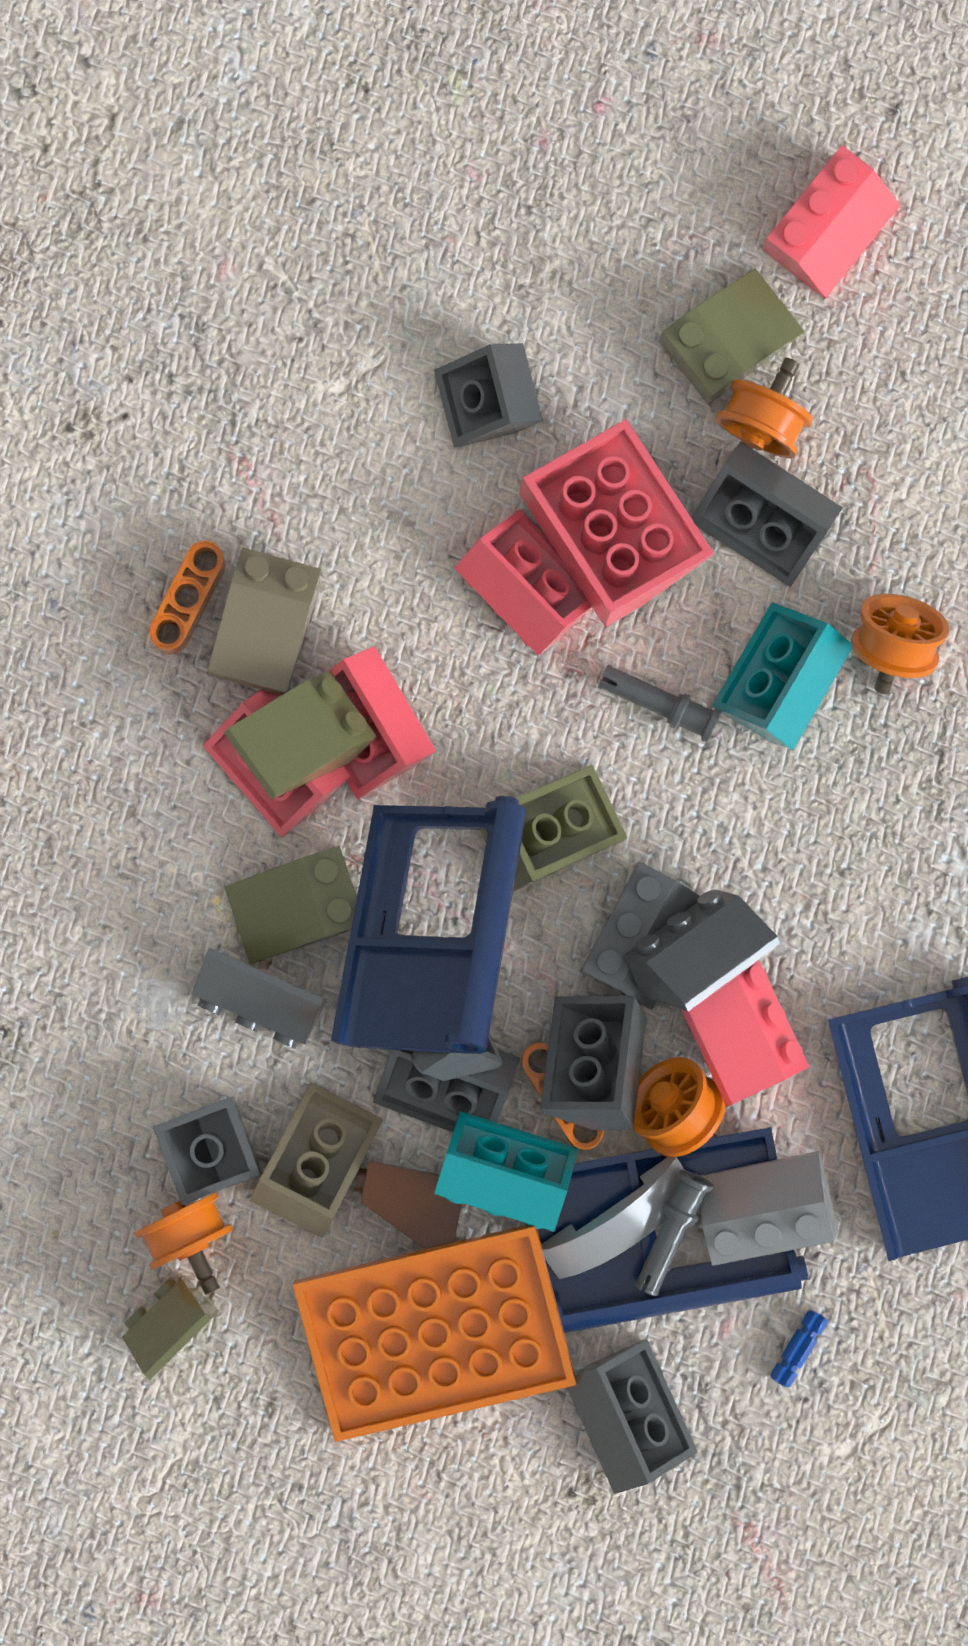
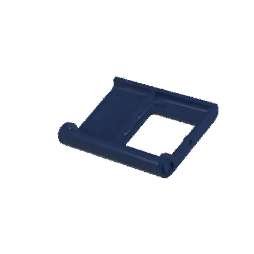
[331,796,527,1054]
[828,977,968,1261]
[538,1127,808,1333]

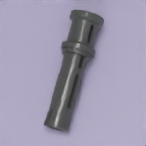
[598,664,722,743]
[634,1170,714,1296]

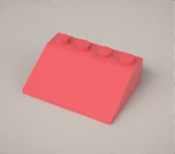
[519,419,714,627]

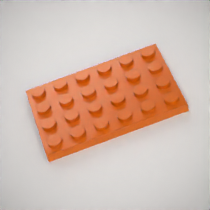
[293,1225,576,1442]

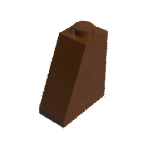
[355,1160,462,1249]

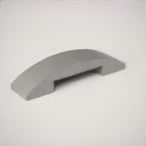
[541,1157,685,1279]

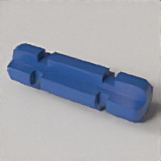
[770,1310,828,1388]

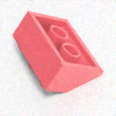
[762,145,900,299]
[454,509,592,656]
[327,646,437,800]
[203,690,351,838]
[681,960,809,1107]

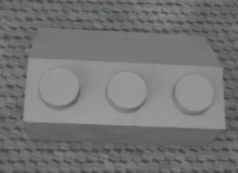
[700,1151,839,1266]

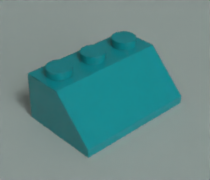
[711,602,852,750]
[434,1111,579,1232]

